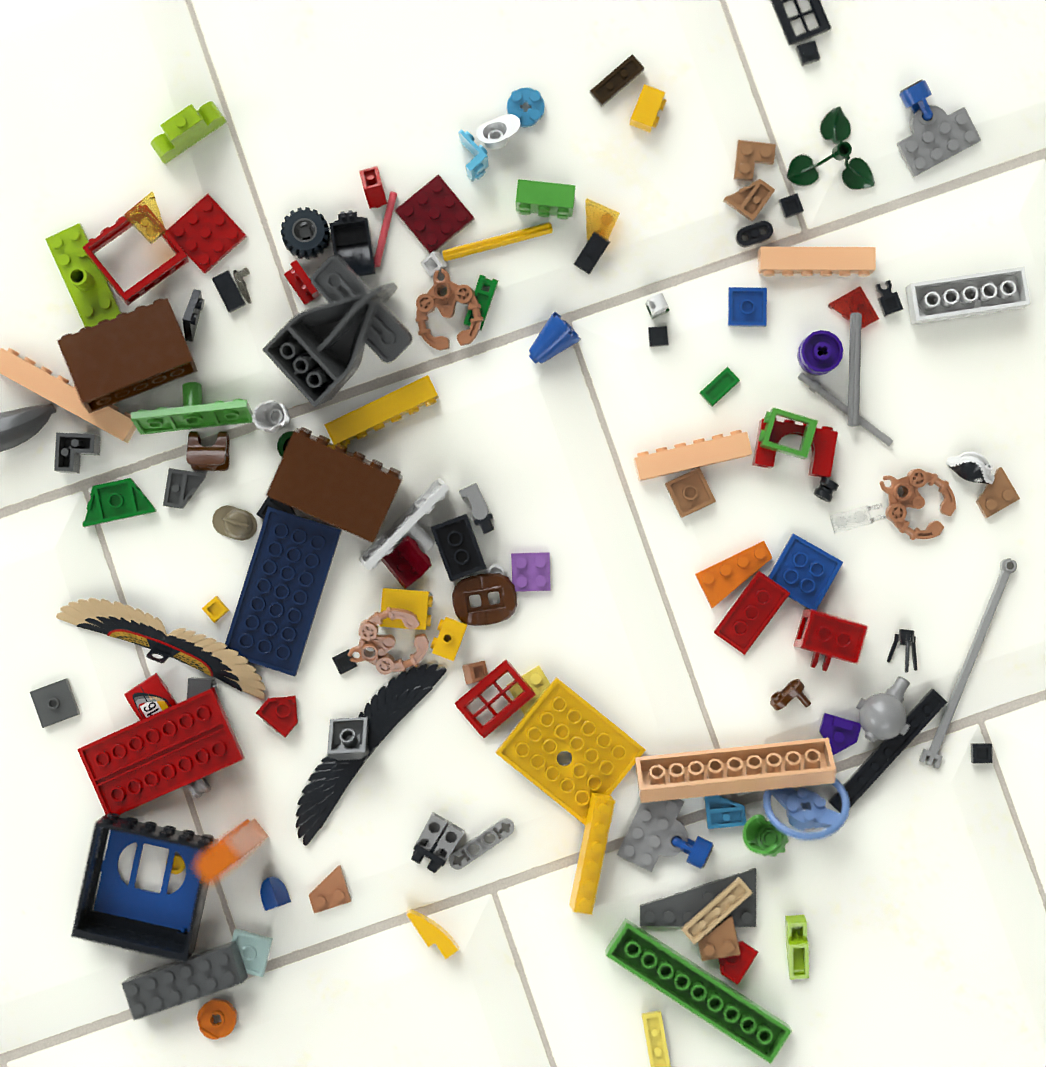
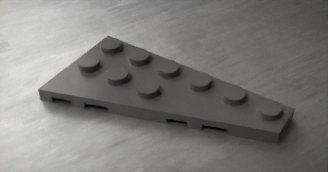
[639,868,756,927]

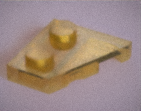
[585,198,620,242]

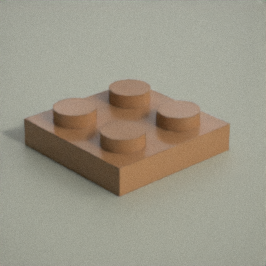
[665,467,716,518]

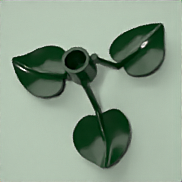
[786,106,875,190]

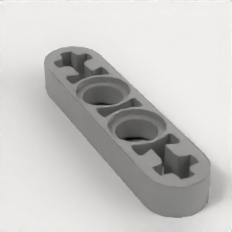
[449,818,514,870]

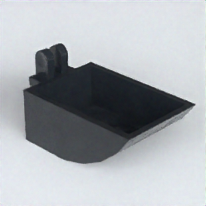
[329,210,375,276]

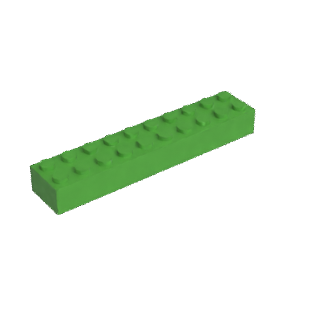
[605,918,792,1064]

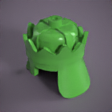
[743,814,789,857]

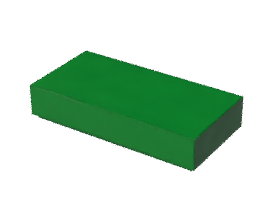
[699,367,740,407]

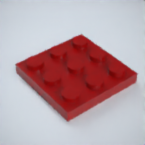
[167,193,247,274]

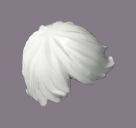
[252,401,291,433]

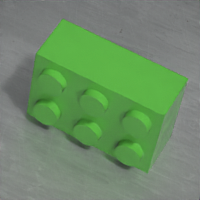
[516,179,576,219]

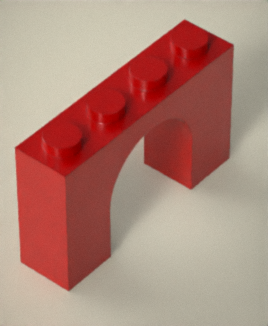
[752,418,838,478]

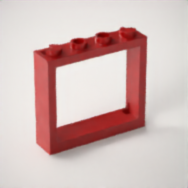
[82,203,189,306]

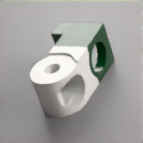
[645,293,670,319]

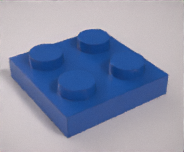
[727,287,767,327]

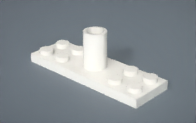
[359,478,450,571]

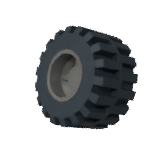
[281,207,330,260]

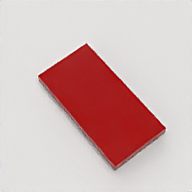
[713,570,790,655]

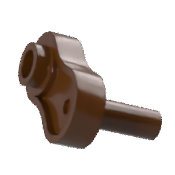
[770,679,811,711]

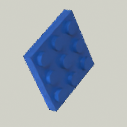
[768,533,843,611]

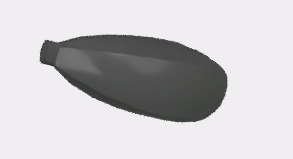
[0,403,57,452]

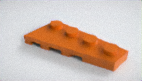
[695,541,772,609]

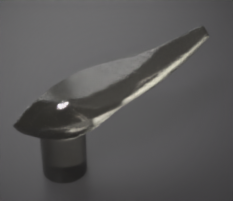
[233,267,251,304]

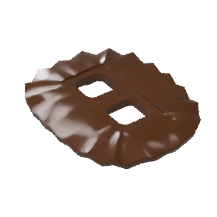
[452,573,518,626]

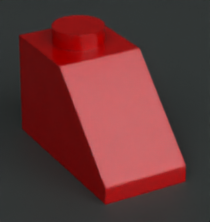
[359,166,388,209]

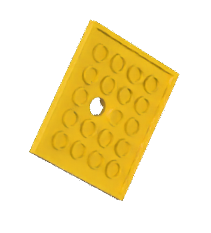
[495,677,646,825]

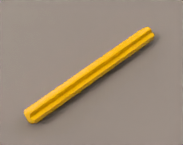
[442,222,553,261]

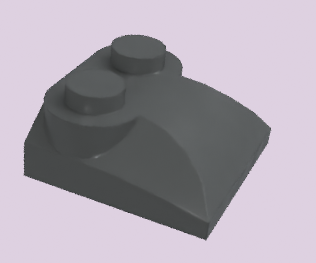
[327,717,369,760]

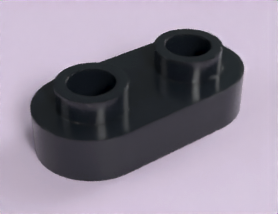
[736,221,773,248]

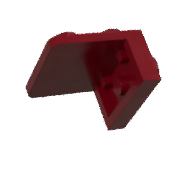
[381,536,432,589]

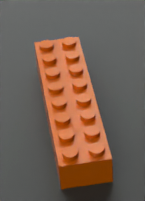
[193,818,269,886]

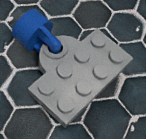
[896,79,982,177]
[617,799,714,872]

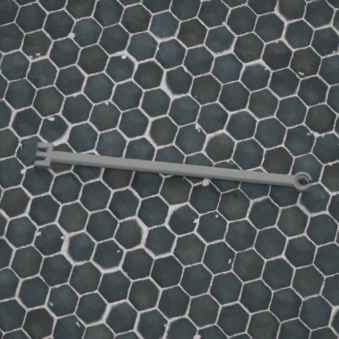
[919,558,1017,769]

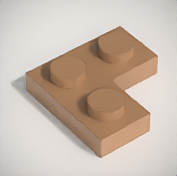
[733,140,776,181]

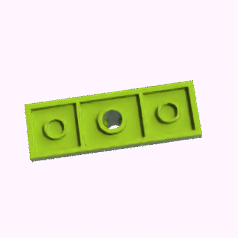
[45,223,121,327]

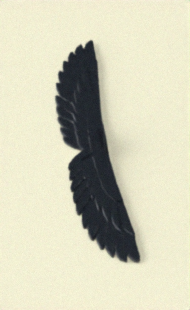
[295,664,447,846]

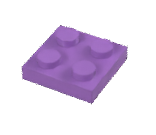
[511,552,551,592]

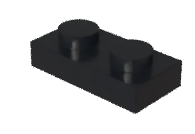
[574,231,610,274]

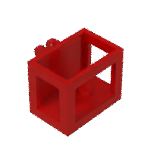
[793,609,868,671]

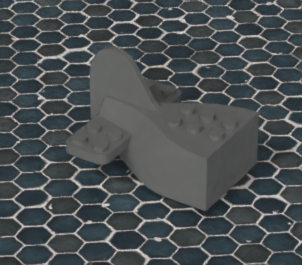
[262,255,413,407]

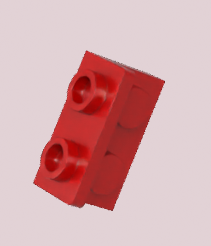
[284,260,321,305]

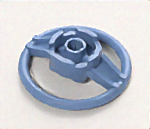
[763,778,850,840]

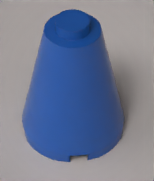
[528,312,581,364]

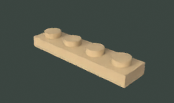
[681,877,753,945]

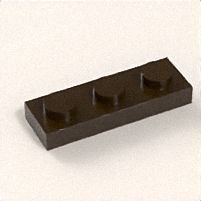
[589,54,645,107]

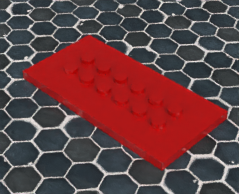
[77,687,245,815]

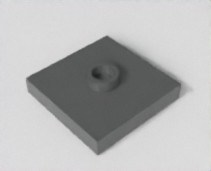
[30,678,80,728]

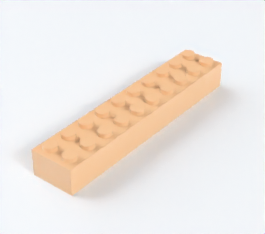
[635,738,836,803]

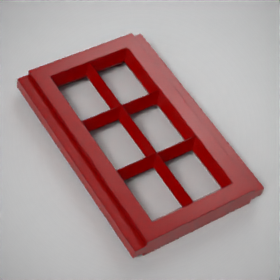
[454,659,536,738]

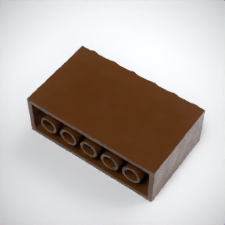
[57,298,198,413]
[266,427,403,543]

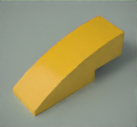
[407,909,460,959]

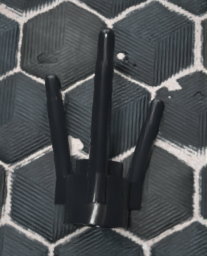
[887,629,918,673]

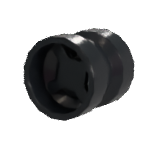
[813,477,839,503]

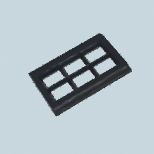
[770,0,831,46]

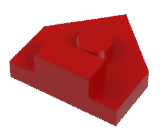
[256,696,298,738]
[718,941,759,985]

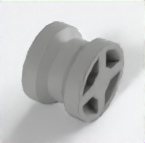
[187,777,211,799]

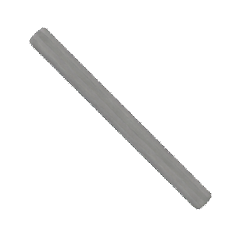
[847,312,862,427]

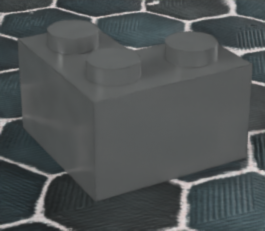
[54,432,101,474]

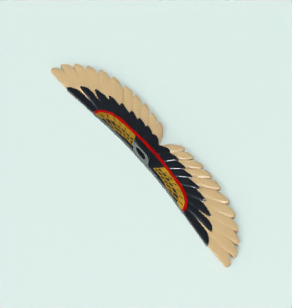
[56,598,266,699]

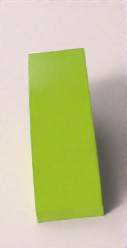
[785,915,809,979]

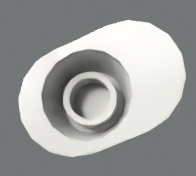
[476,114,520,149]

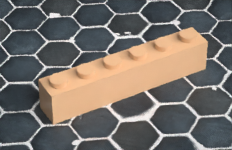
[758,247,876,277]
[634,430,752,481]

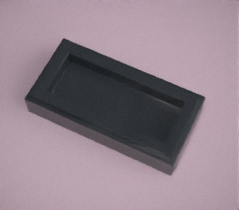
[211,270,246,313]

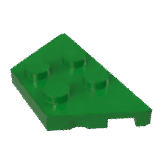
[82,478,157,527]

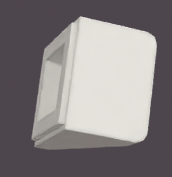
[420,250,449,278]

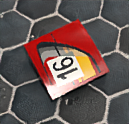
[124,673,178,720]

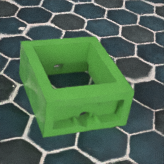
[758,407,818,459]

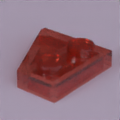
[827,286,879,329]

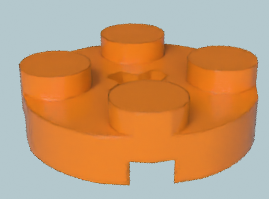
[197,998,237,1039]

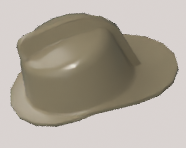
[212,505,257,541]

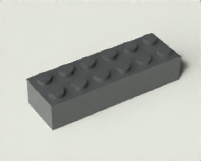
[121,941,248,1021]

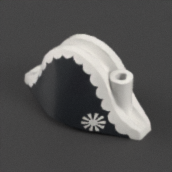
[946,451,995,484]

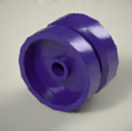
[797,330,844,376]

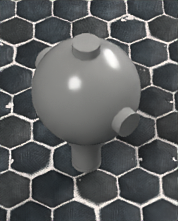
[856,676,910,742]

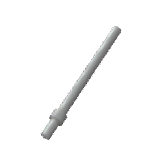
[797,372,894,446]

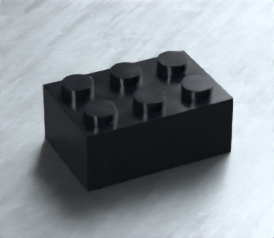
[430,514,487,582]

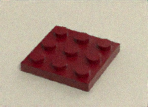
[395,174,475,254]

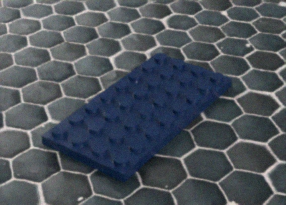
[225,507,342,677]

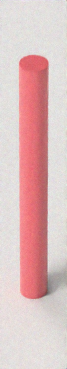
[374,192,397,267]

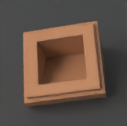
[462,661,488,684]

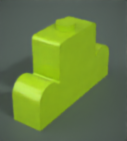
[150,101,227,164]

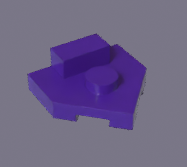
[819,713,861,755]

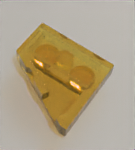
[124,192,166,244]

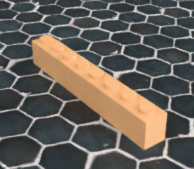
[0,348,136,443]

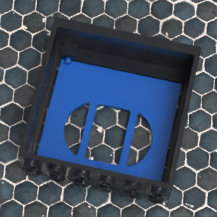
[71,813,219,963]

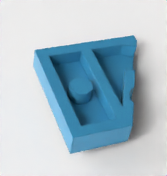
[704,795,746,829]

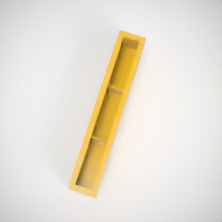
[324,375,439,446]
[569,792,615,915]

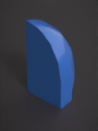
[260,877,291,911]

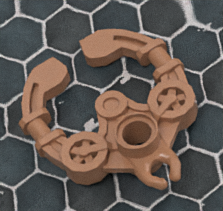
[415,269,484,351]
[879,469,956,540]
[347,607,429,675]

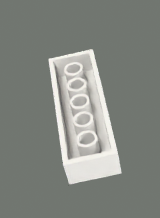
[905,266,1031,325]

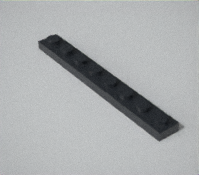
[828,688,947,814]

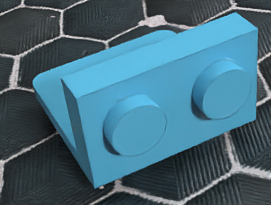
[458,129,489,182]

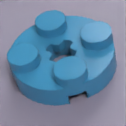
[507,88,545,127]

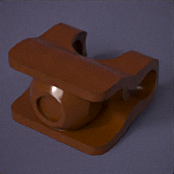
[186,431,230,471]

